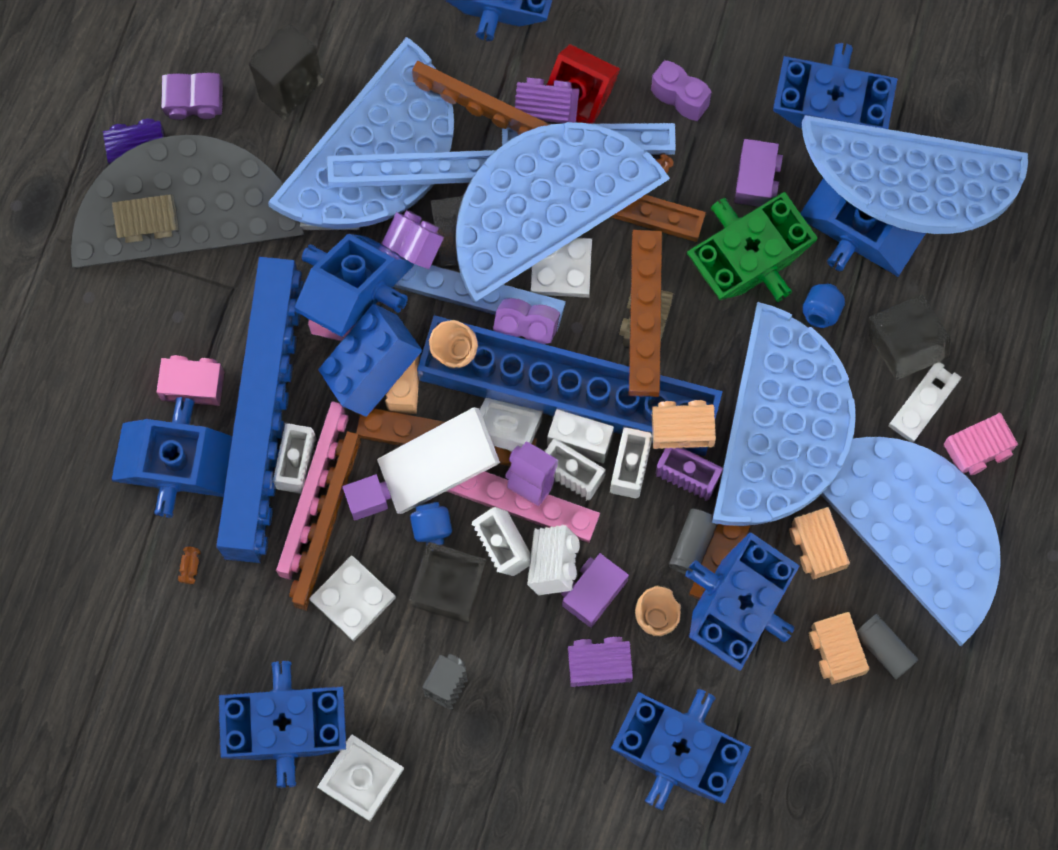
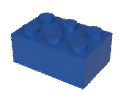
[318,303,423,417]

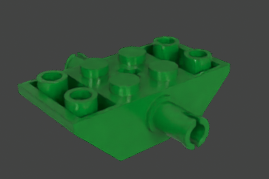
[687,192,818,302]

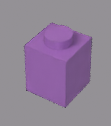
[342,474,391,521]

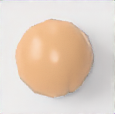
[429,320,478,368]
[635,586,681,636]

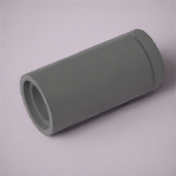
[669,509,717,574]
[856,614,919,680]

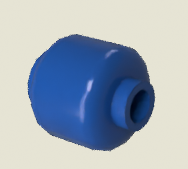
[802,284,845,328]
[410,502,452,547]

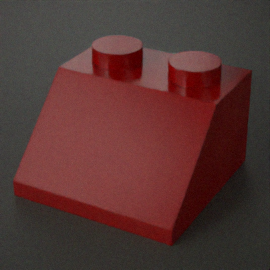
[547,44,620,124]

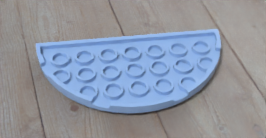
[269,37,454,229]
[802,115,1028,234]
[456,122,670,302]
[712,302,855,526]
[821,437,1001,646]

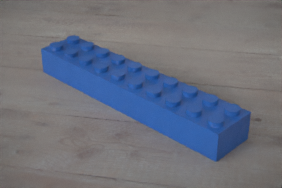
[217,257,304,563]
[417,315,723,456]

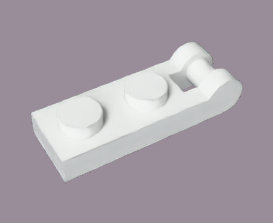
[889,360,962,443]

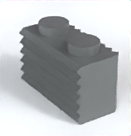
[422,654,468,710]

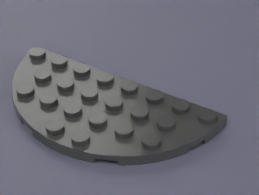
[71,135,305,268]

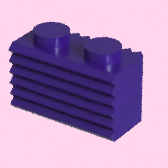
[103,119,165,165]

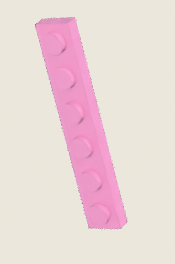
[276,402,348,580]
[446,471,600,543]

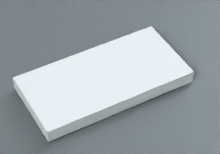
[377,407,500,514]

